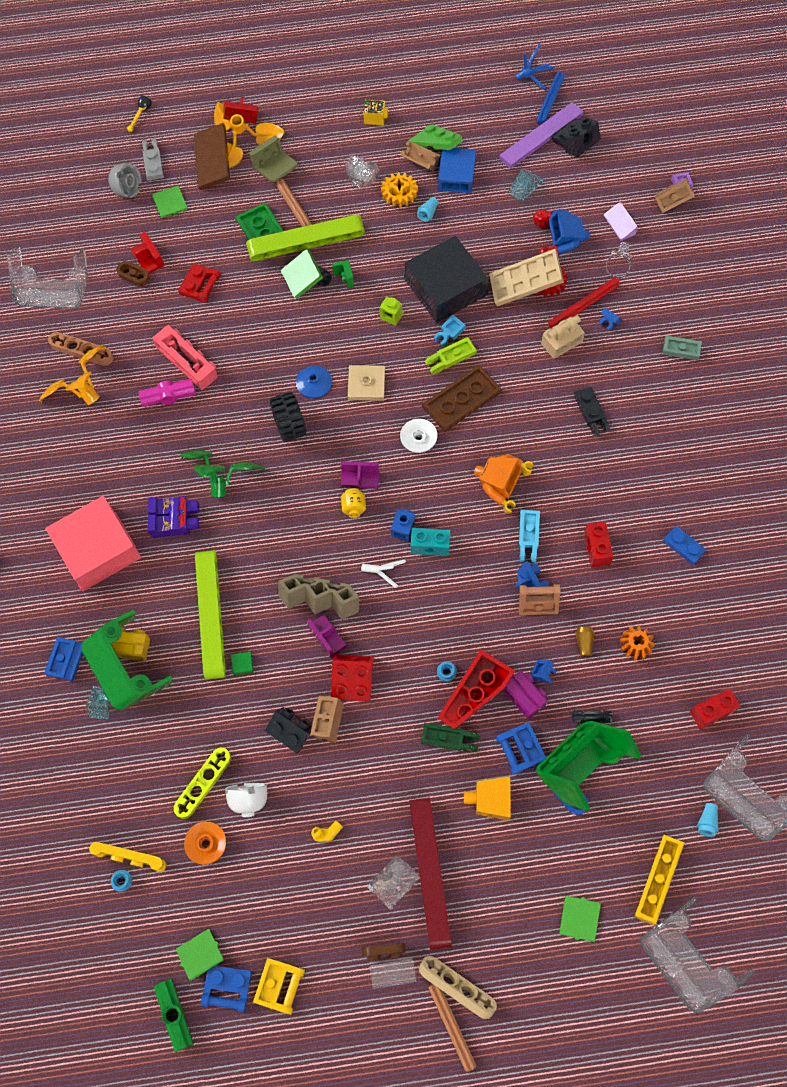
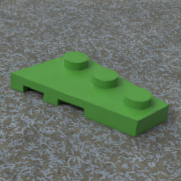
[407,124,463,150]

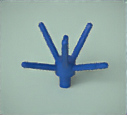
[516,44,553,90]

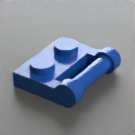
[495,722,546,775]
[201,966,252,1013]

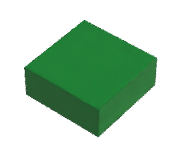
[231,652,254,676]

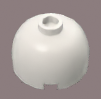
[225,783,267,817]

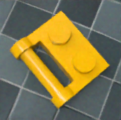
[253,958,305,1015]

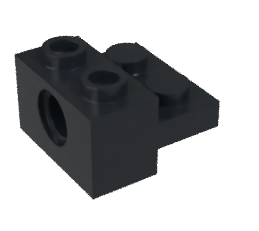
[552,117,601,157]

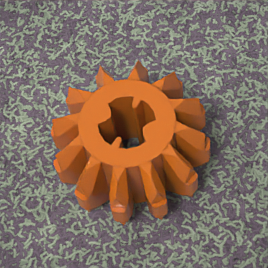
[620,626,655,660]

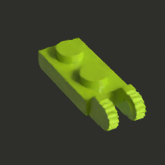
[425,337,477,374]

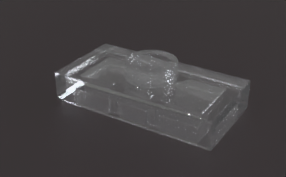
[370,959,416,989]

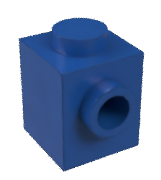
[391,509,416,541]

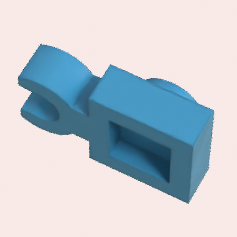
[434,315,466,347]

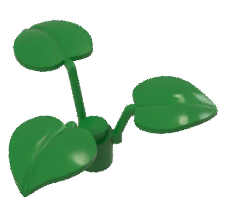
[181,450,265,497]

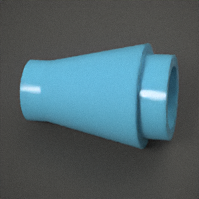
[417,197,439,222]
[697,803,718,837]

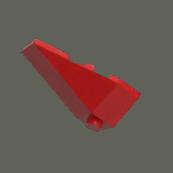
[437,650,515,729]

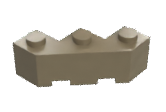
[278,574,359,620]

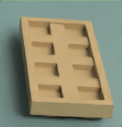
[489,249,564,307]

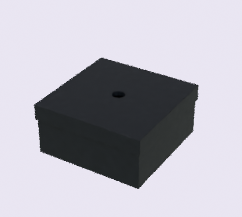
[404,236,489,323]

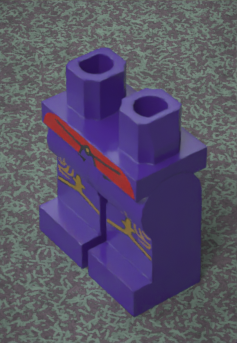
[147,496,200,538]

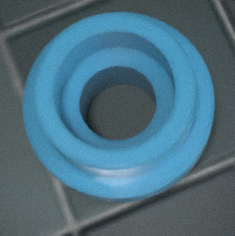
[437,662,457,682]
[111,870,132,892]

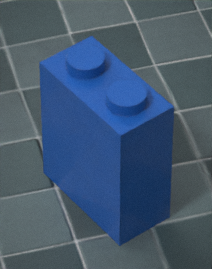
[438,148,476,193]

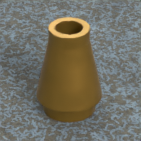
[575,627,595,656]

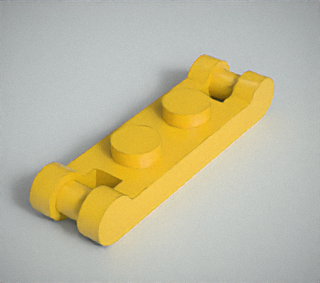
[89,842,167,872]

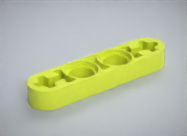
[174,748,231,819]

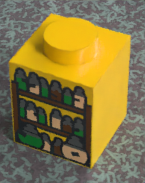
[363,100,388,125]

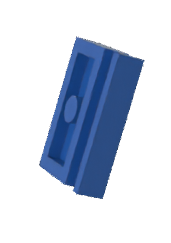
[44,637,83,682]

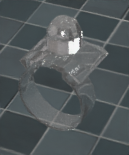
[606,242,633,279]

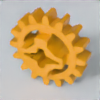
[381,172,418,207]

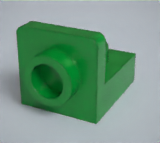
[332,260,354,288]

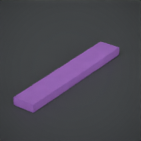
[499,102,584,169]

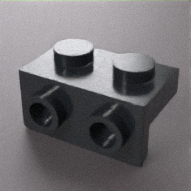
[264,707,312,754]

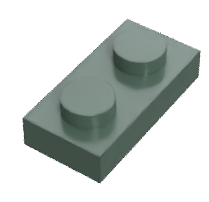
[662,336,702,360]

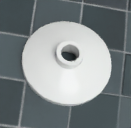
[400,419,437,453]

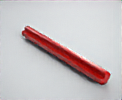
[548,277,620,329]

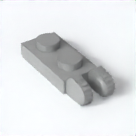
[142,138,164,181]

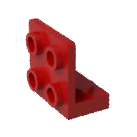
[331,654,374,701]

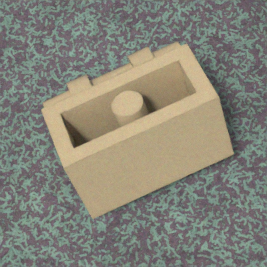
[541,315,585,359]

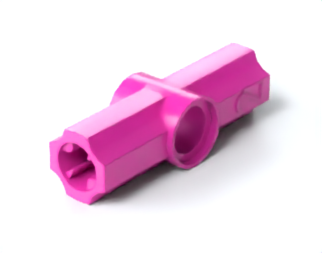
[138,379,196,407]

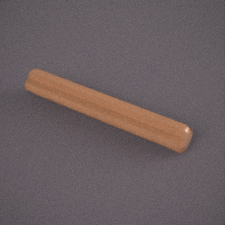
[276,179,312,227]
[429,984,476,1072]

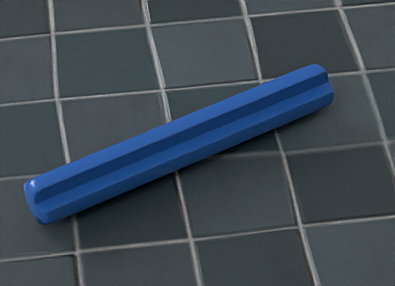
[537,71,565,124]

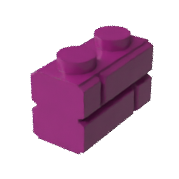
[503,671,548,719]

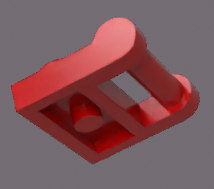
[178,263,222,303]

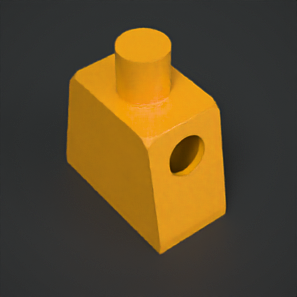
[464,777,511,820]

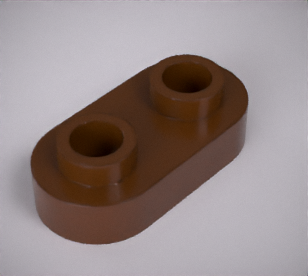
[116,261,150,286]
[362,943,406,961]

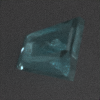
[509,169,544,202]

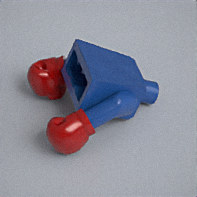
[533,209,590,257]

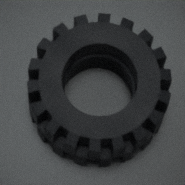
[269,391,307,442]

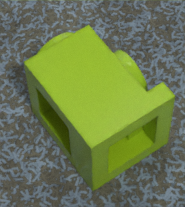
[380,296,404,326]

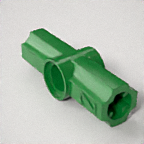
[154,979,194,1052]

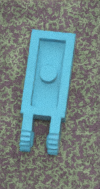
[519,510,540,563]

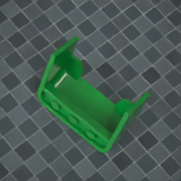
[82,610,172,710]
[536,721,642,812]

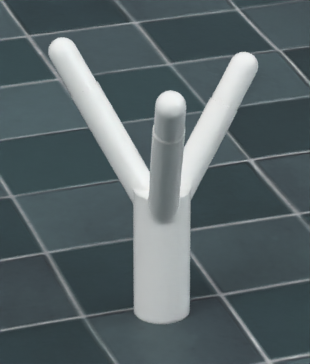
[361,560,406,588]

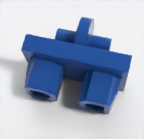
[515,561,549,596]

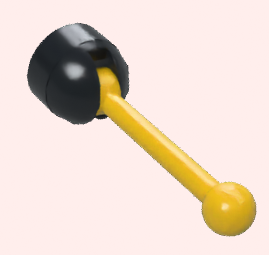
[127,96,152,132]

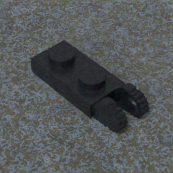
[574,387,610,436]

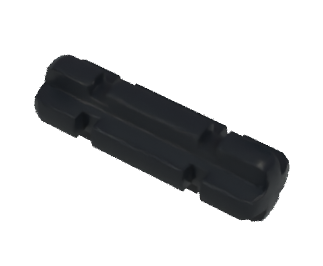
[572,710,612,723]

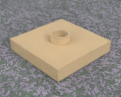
[348,365,385,401]

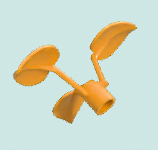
[214,102,284,168]
[39,345,106,405]

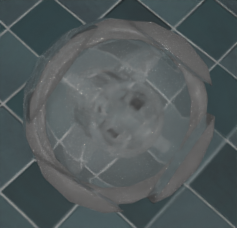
[345,156,380,188]

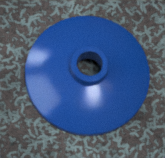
[296,366,332,398]

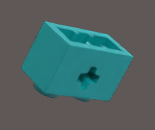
[410,528,450,556]

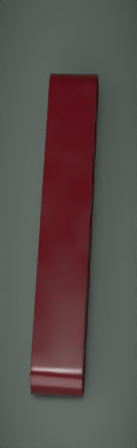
[409,797,452,950]

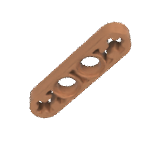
[48,332,114,366]

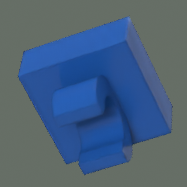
[599,308,623,331]
[530,659,557,683]

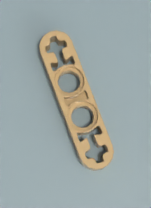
[419,956,497,1019]

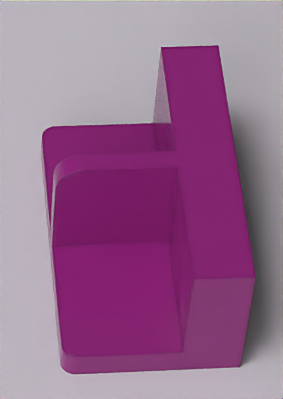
[341,461,379,489]
[307,615,347,658]

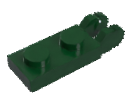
[421,723,480,753]

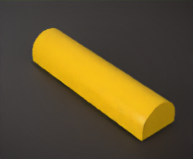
[635,835,684,925]

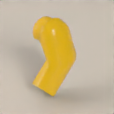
[311,820,343,842]

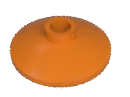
[184,821,226,865]

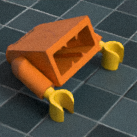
[474,454,533,514]

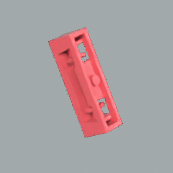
[152,325,218,390]

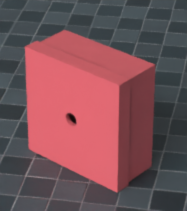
[45,496,142,592]

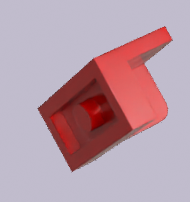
[223,96,258,123]
[131,232,164,274]

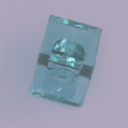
[86,686,110,719]

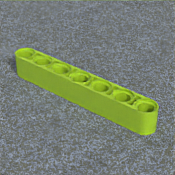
[246,215,365,261]
[195,550,226,680]

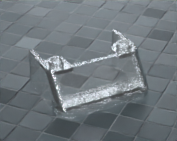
[7,247,88,309]
[704,733,787,841]
[641,896,754,1013]

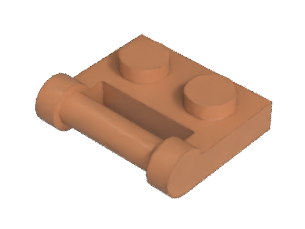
[518,584,560,615]

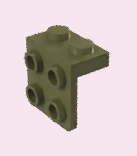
[249,135,298,183]

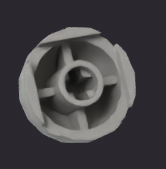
[108,163,141,198]

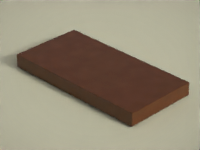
[194,123,230,190]
[422,365,502,432]

